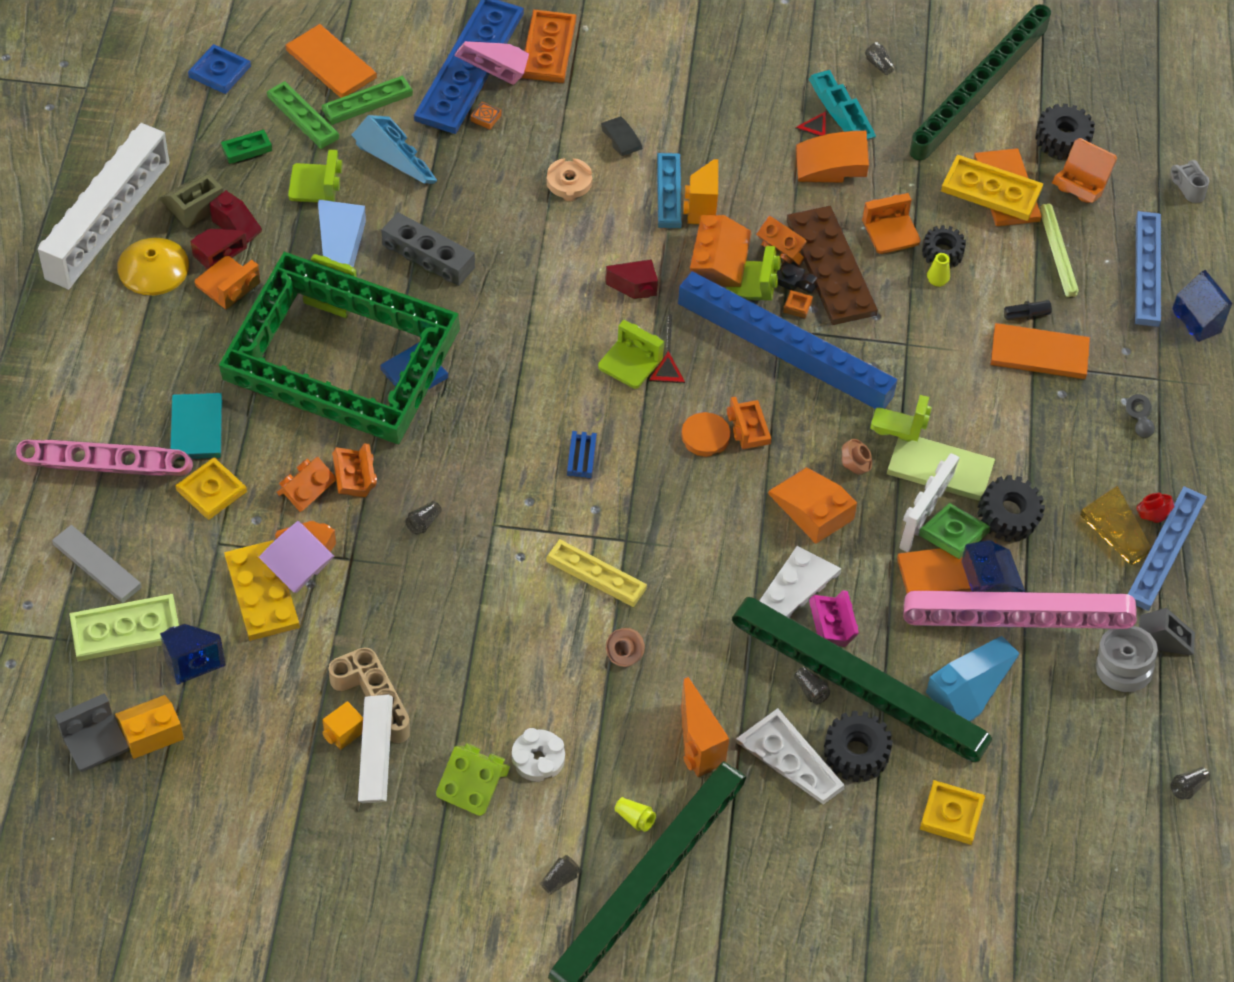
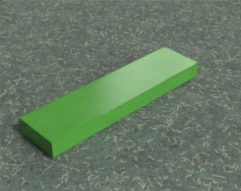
[322,75,413,125]
[267,81,339,149]

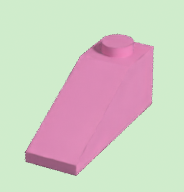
[455,41,529,85]

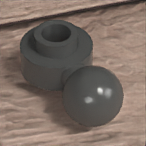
[1126,394,1155,438]

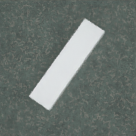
[358,695,393,803]

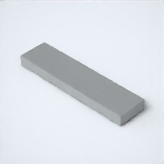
[52,525,142,603]

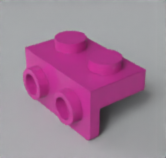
[809,590,859,647]

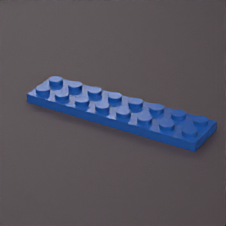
[414,0,524,134]

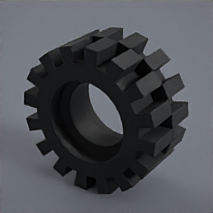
[922,225,966,269]

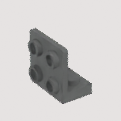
[55,693,129,772]

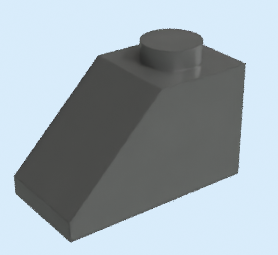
[1139,608,1195,655]

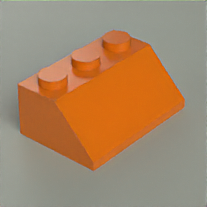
[690,215,752,287]

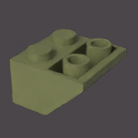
[160,174,223,228]

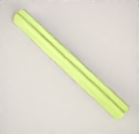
[1040,204,1079,297]

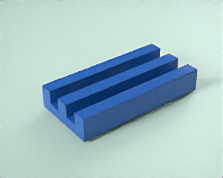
[567,431,597,478]

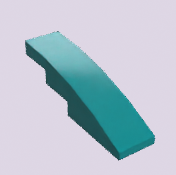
[809,70,876,140]

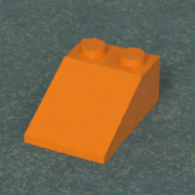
[768,467,857,544]
[681,677,729,778]

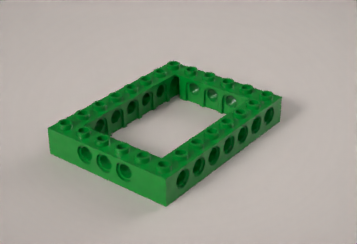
[219,251,460,445]

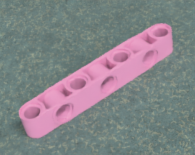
[16,440,193,476]

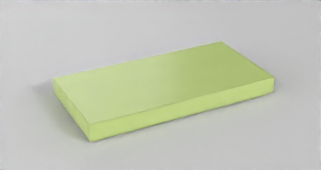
[887,437,995,501]
[69,594,182,662]

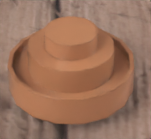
[841,439,872,475]
[606,628,645,667]

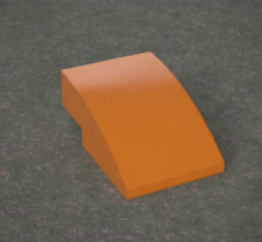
[796,131,869,183]

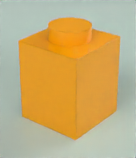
[322,701,363,750]

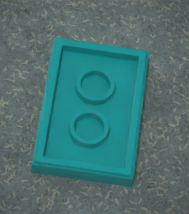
[171,393,222,459]

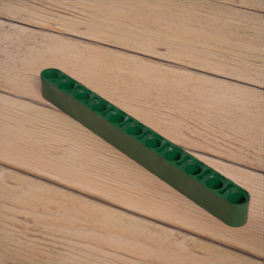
[909,4,1051,161]
[732,597,992,763]
[548,761,747,982]

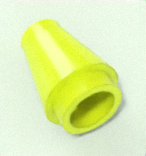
[927,253,950,287]
[615,797,656,832]

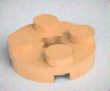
[547,158,592,201]

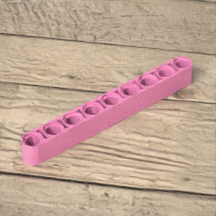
[903,591,1137,629]

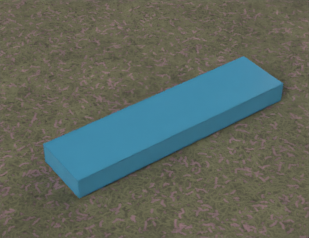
[657,153,682,228]

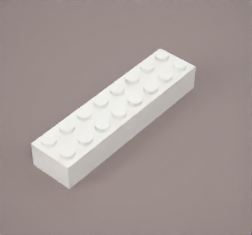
[38,123,170,290]

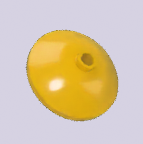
[117,238,189,295]

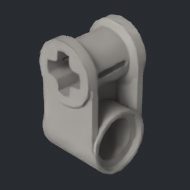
[1171,160,1209,203]

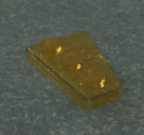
[1080,486,1152,565]

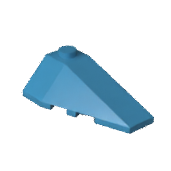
[352,115,437,184]
[926,636,1019,722]

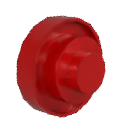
[1137,493,1175,523]

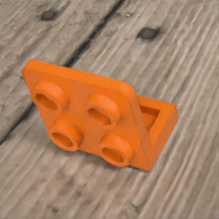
[1052,138,1117,203]
[862,193,921,254]
[195,256,261,309]

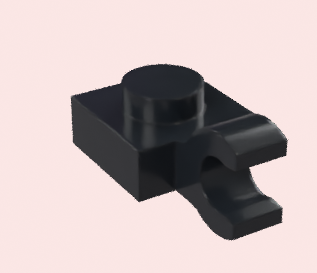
[776,261,817,293]

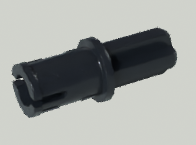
[1004,300,1052,320]

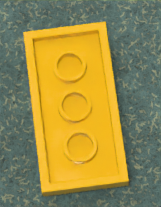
[941,154,1044,221]
[224,540,300,641]

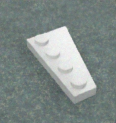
[899,453,960,552]
[760,546,841,618]
[736,708,844,805]

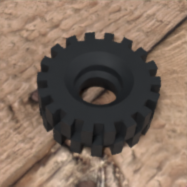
[1035,103,1095,160]
[977,475,1045,542]
[823,711,893,782]

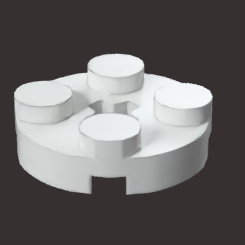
[512,728,565,782]

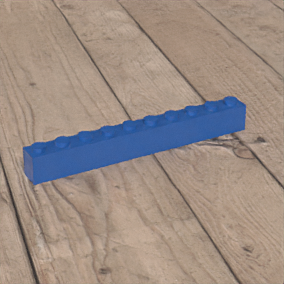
[678,271,898,409]

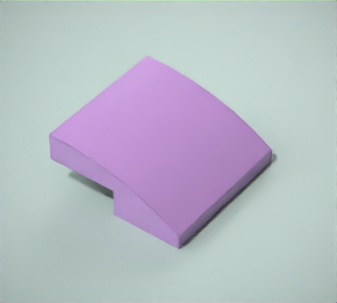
[259,521,334,593]

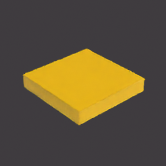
[175,457,247,520]
[919,780,985,845]

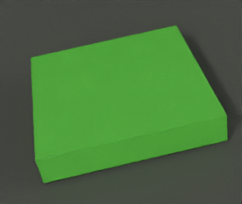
[919,503,990,559]

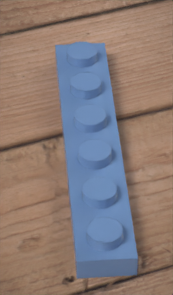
[1135,211,1161,327]
[1128,487,1207,611]

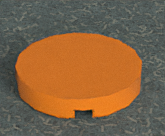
[681,412,731,457]

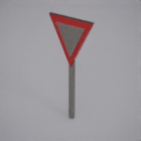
[795,86,847,136]
[649,314,685,383]

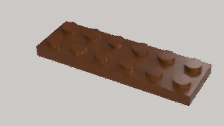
[786,205,878,325]

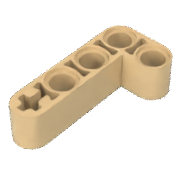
[328,648,410,743]

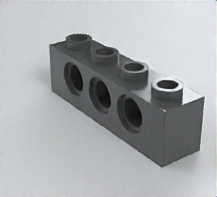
[381,212,475,286]

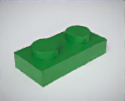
[221,129,272,164]

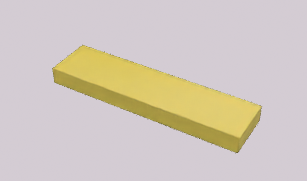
[546,539,647,607]

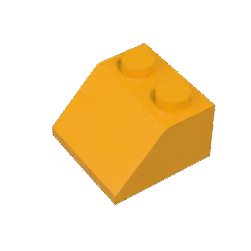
[683,159,718,224]
[115,695,184,759]

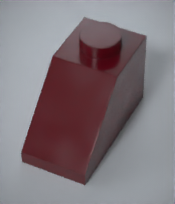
[209,190,262,244]
[190,229,247,270]
[605,259,658,299]

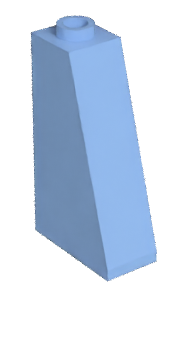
[318,200,366,267]

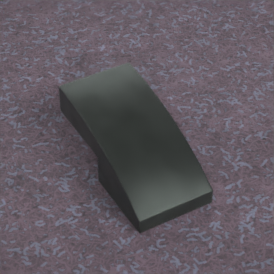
[601,116,643,156]

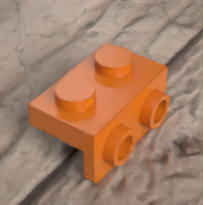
[756,216,806,266]
[727,397,771,450]
[332,443,377,498]
[276,456,336,512]

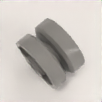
[1096,626,1158,692]

